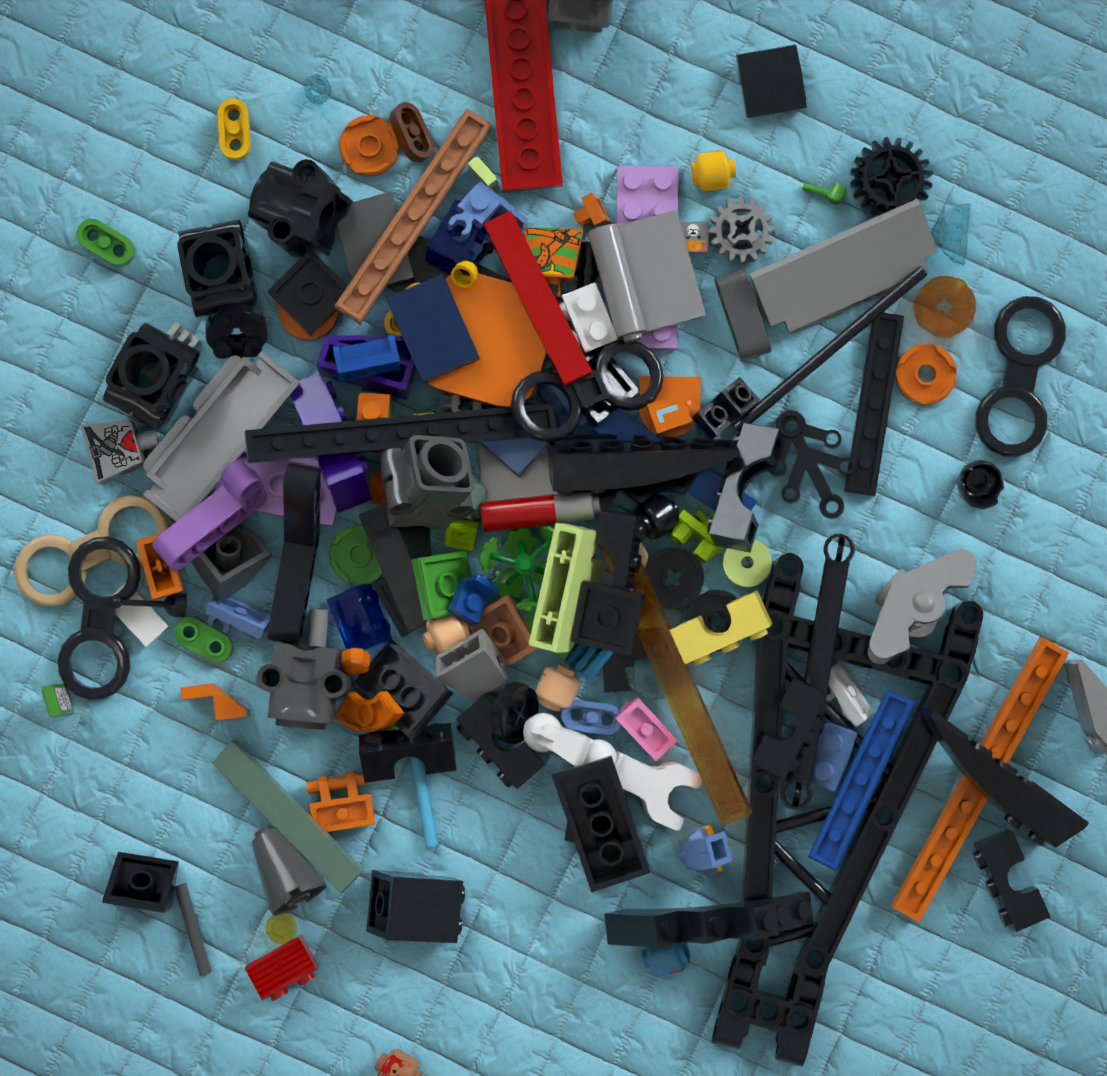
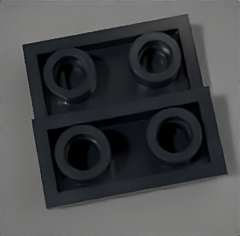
[736,44,807,118]

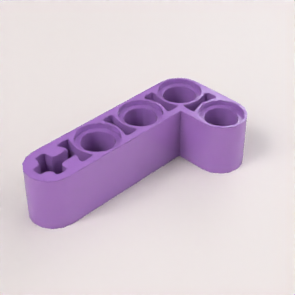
[152,459,267,571]

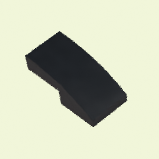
[692,377,760,439]

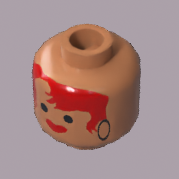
[374,1049,423,1076]

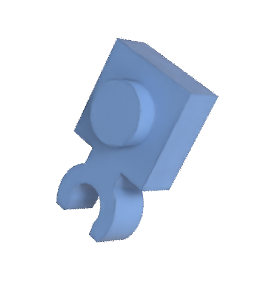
[447,185,500,240]

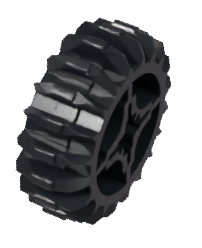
[850,137,933,216]

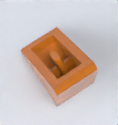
[136,533,183,600]

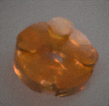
[913,276,976,338]

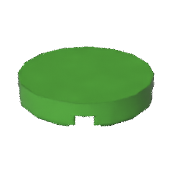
[329,525,383,586]

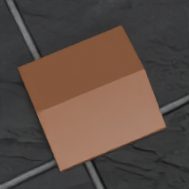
[466,594,538,667]

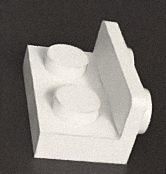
[559,282,618,353]

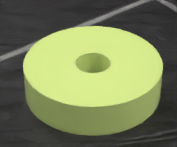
[722,539,772,587]

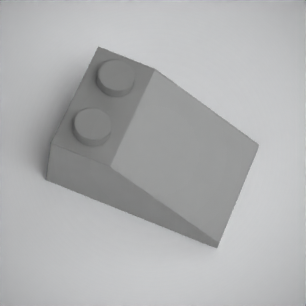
[1064,660,1107,755]

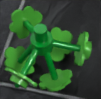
[478,526,554,613]

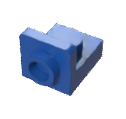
[448,574,499,626]

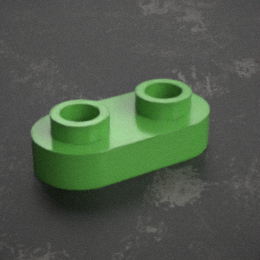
[76,219,135,267]
[174,617,233,663]

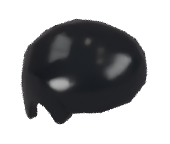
[957,460,1004,510]

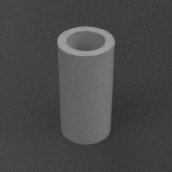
[308,609,329,647]

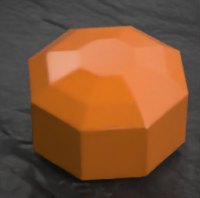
[340,648,370,675]

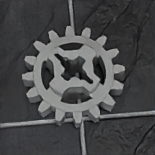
[708,196,775,264]

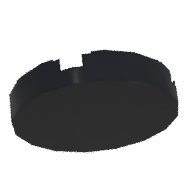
[491,682,539,745]

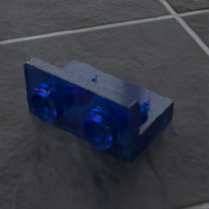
[326,583,392,650]

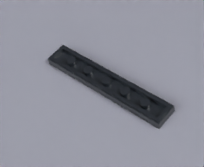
[844,312,904,497]

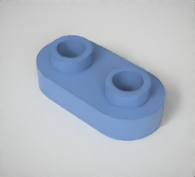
[561,700,622,735]

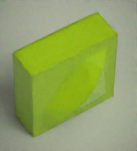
[444,519,479,552]

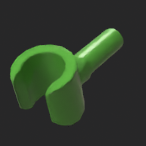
[802,182,847,204]

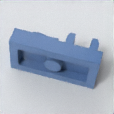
[205,596,271,639]

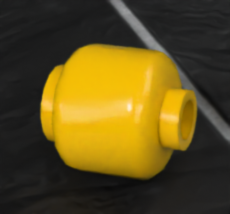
[691,150,736,192]

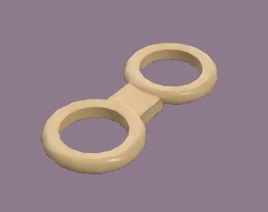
[14,494,169,608]

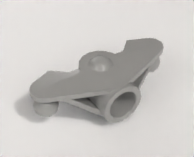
[868,549,976,664]

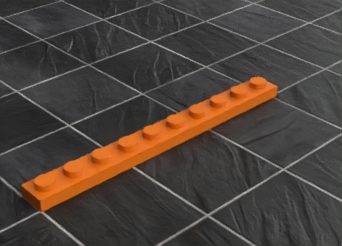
[890,637,1069,922]

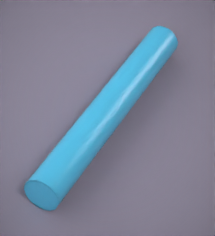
[409,757,438,847]

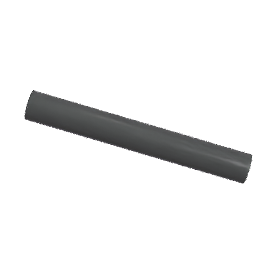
[174,883,211,976]

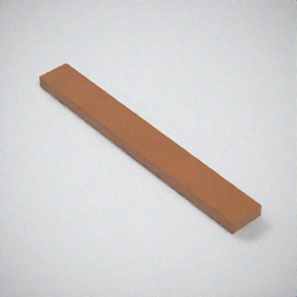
[334,108,492,325]

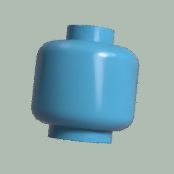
[642,942,690,976]

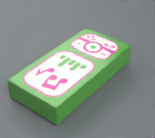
[41,684,74,717]

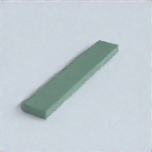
[212,740,364,894]

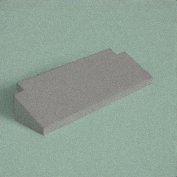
[749,199,938,333]
[143,351,300,522]

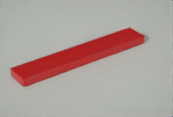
[483,211,592,387]

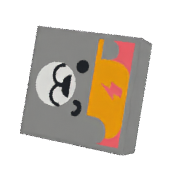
[680,222,708,254]

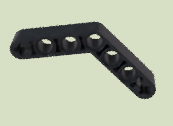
[268,463,321,645]

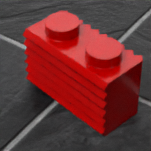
[244,934,319,1001]

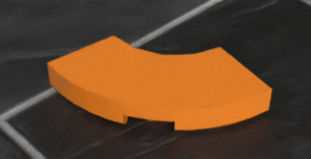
[334,691,404,732]

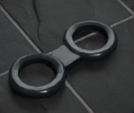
[975,296,1066,457]
[511,340,664,443]
[57,536,141,700]

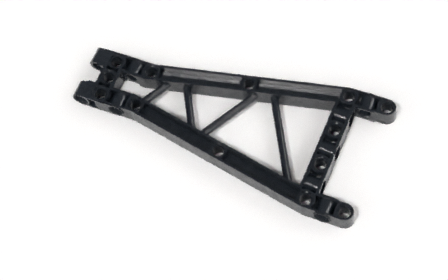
[712,553,983,1067]

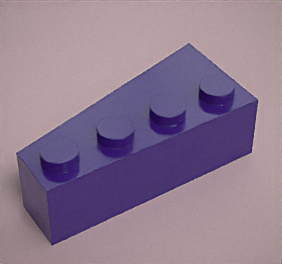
[290,372,372,513]

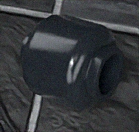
[634,495,679,540]

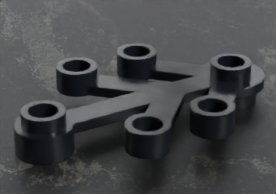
[769,410,856,519]

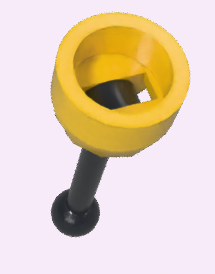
[451,242,494,288]

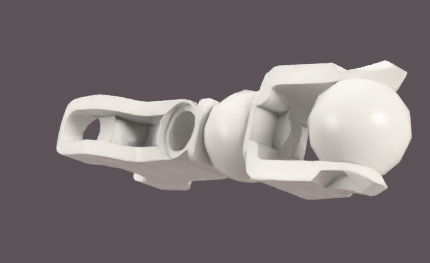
[523,713,704,831]

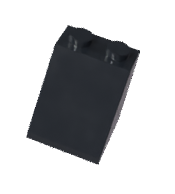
[366,870,465,943]

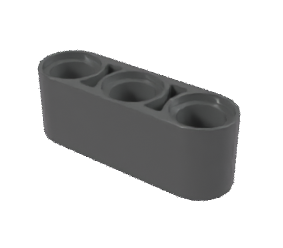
[715,269,771,361]

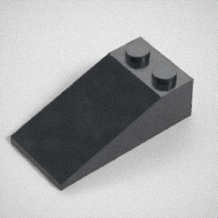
[552,755,651,892]

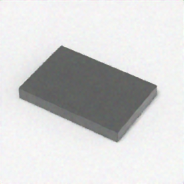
[337,191,415,288]

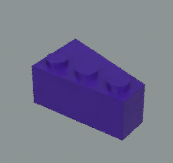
[317,334,416,400]

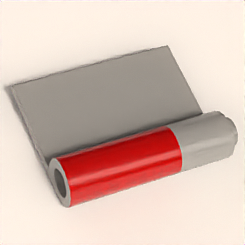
[478,433,601,533]

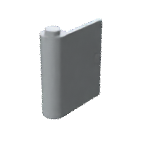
[588,210,706,343]

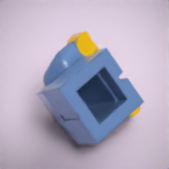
[678,825,733,874]

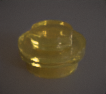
[266,913,297,944]

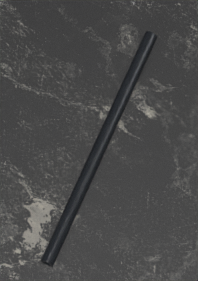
[732,266,927,433]

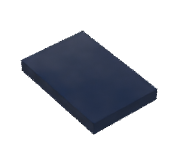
[386,274,480,384]

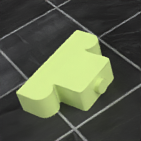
[528,523,606,653]

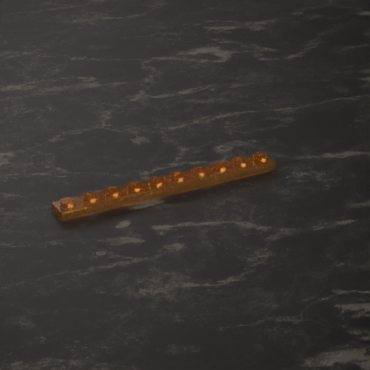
[598,544,753,826]

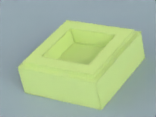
[468,156,497,189]

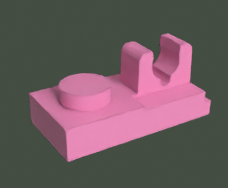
[615,697,678,762]

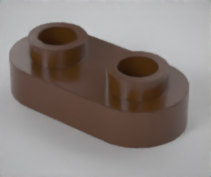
[389,102,434,163]

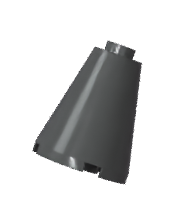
[252,825,327,916]

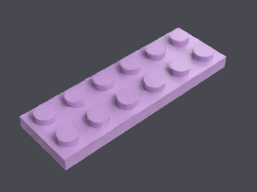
[616,166,678,350]

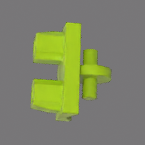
[669,509,724,564]

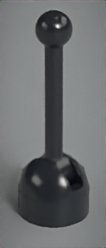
[111,593,187,618]

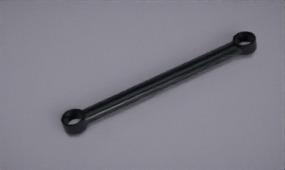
[780,534,855,810]

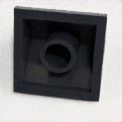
[102,852,179,913]

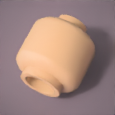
[422,615,470,655]
[535,664,580,712]

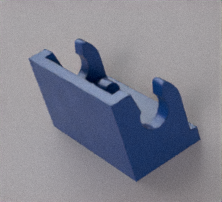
[332,334,400,382]

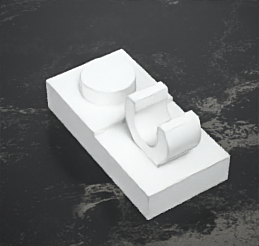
[826,661,874,727]

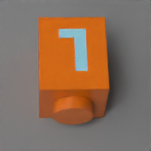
[646,393,695,437]

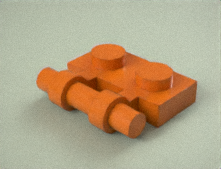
[307,771,376,832]

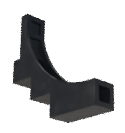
[604,891,813,948]

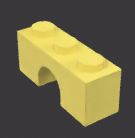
[669,590,772,666]

